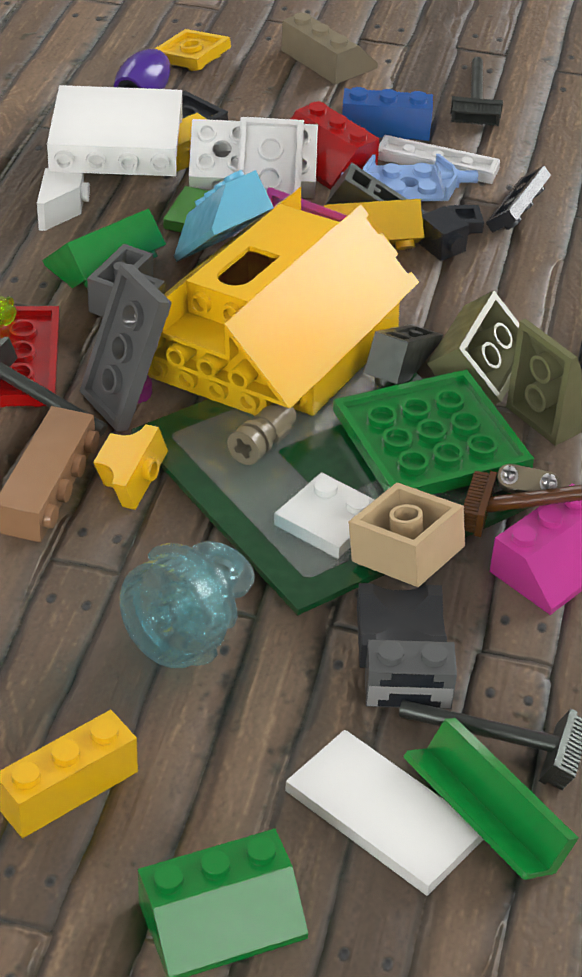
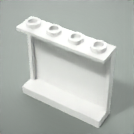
[47,85,182,176]

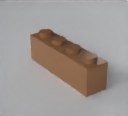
[0,406,99,543]

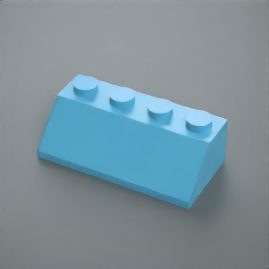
[174,170,274,262]

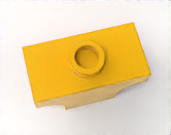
[93,424,168,510]

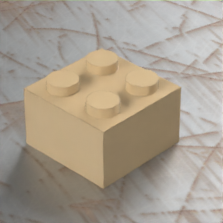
[348,483,465,587]

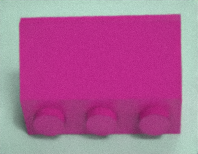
[489,483,582,615]

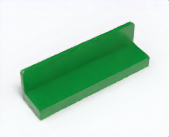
[403,718,579,880]

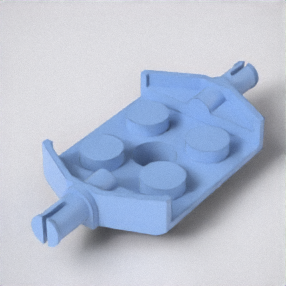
[341,154,478,201]

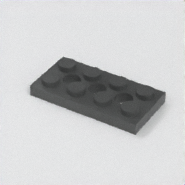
[79,264,172,431]

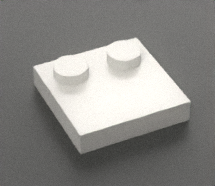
[274,472,374,559]

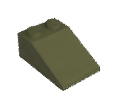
[506,319,582,446]

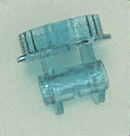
[120,541,254,668]

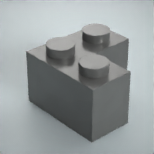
[87,244,165,317]

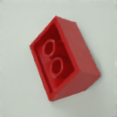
[290,101,380,190]

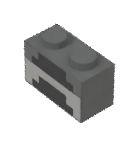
[365,639,457,709]

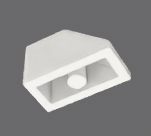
[37,168,90,231]

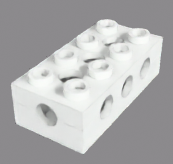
[189,119,318,198]

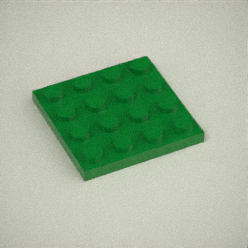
[333,369,534,495]

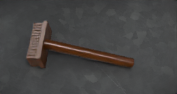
[464,471,582,537]

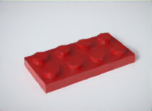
[0,306,60,407]

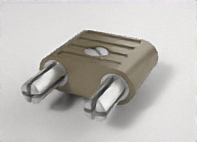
[498,464,560,493]

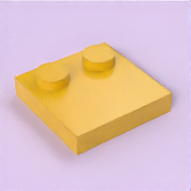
[155,29,231,71]

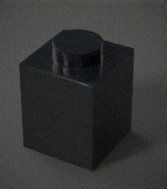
[418,206,469,261]

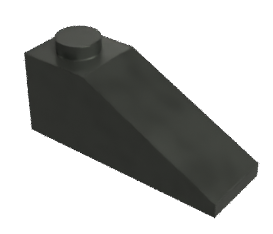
[325,162,427,214]
[364,324,443,387]

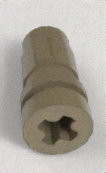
[227,403,296,465]

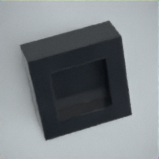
[447,205,484,235]

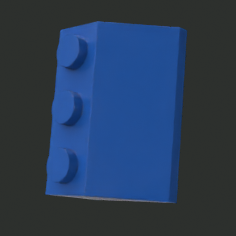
[342,87,433,141]

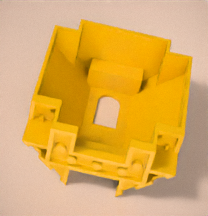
[147,187,419,416]

